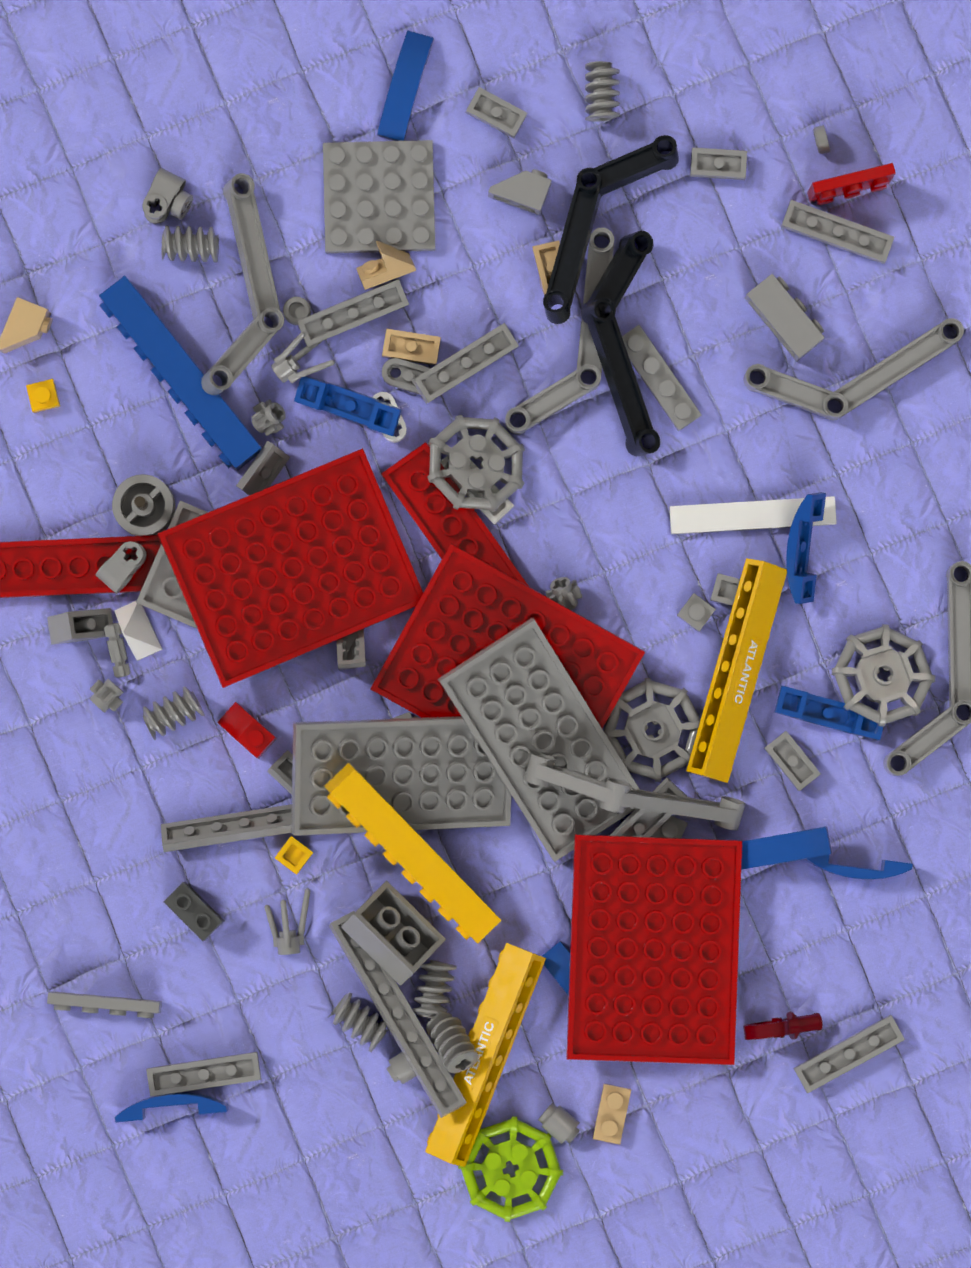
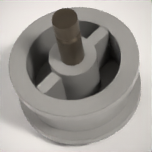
[112,474,176,536]

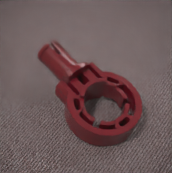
[743,1012,823,1040]

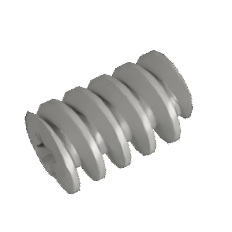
[585,61,620,122]
[161,226,219,263]
[143,687,205,740]
[412,960,457,1018]
[328,992,389,1052]
[426,1012,479,1073]

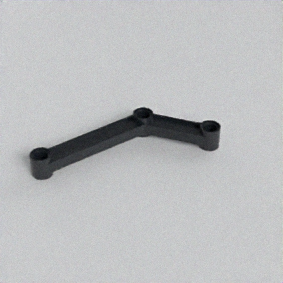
[543,135,679,324]
[581,231,661,456]

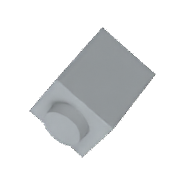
[488,169,551,215]
[47,608,113,645]

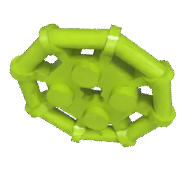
[458,1116,563,1222]

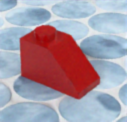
[217,702,277,759]

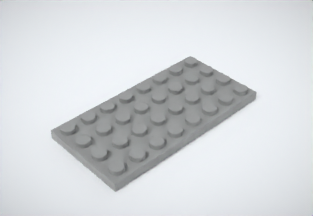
[438,618,640,862]
[292,716,511,836]

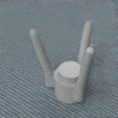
[271,332,335,384]
[264,888,310,955]

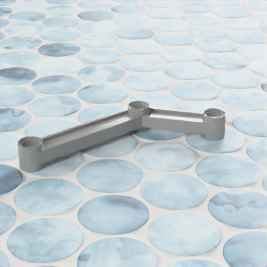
[201,173,284,395]
[505,228,614,434]
[743,318,964,420]
[883,561,971,776]
[524,752,745,831]

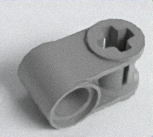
[142,168,186,224]
[95,541,147,594]

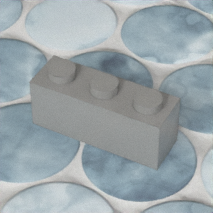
[745,274,825,362]

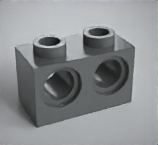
[164,882,225,941]

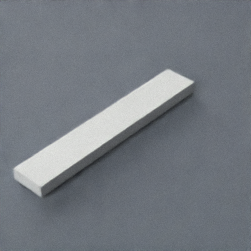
[669,496,837,534]

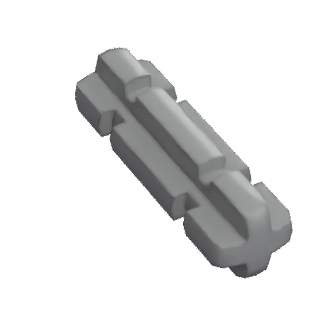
[104,623,130,678]

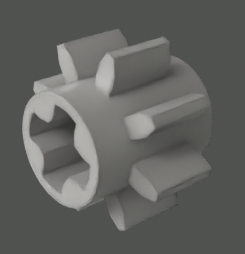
[251,399,286,436]
[546,577,582,610]
[90,678,124,713]

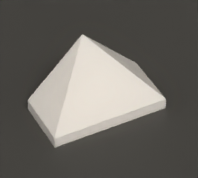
[114,600,163,661]

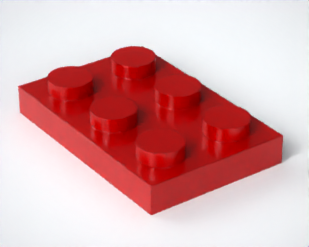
[807,163,896,205]

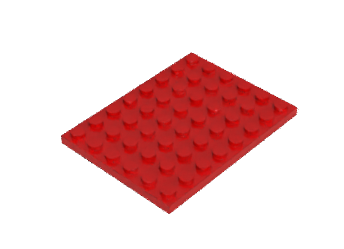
[157,448,423,688]
[370,543,645,729]
[566,835,742,1065]

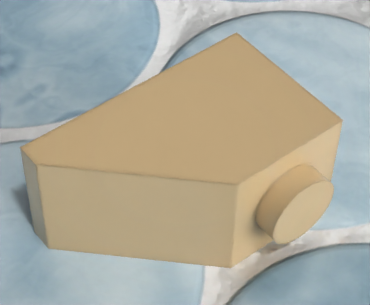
[0,297,52,354]

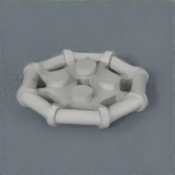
[427,415,525,512]
[832,624,935,727]
[604,678,701,782]

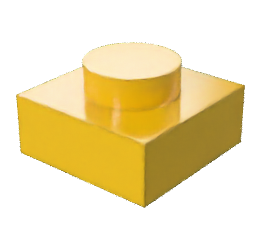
[26,379,60,413]
[275,836,314,875]

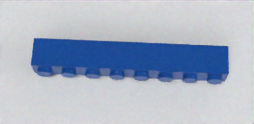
[99,275,262,471]

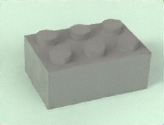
[341,880,446,986]

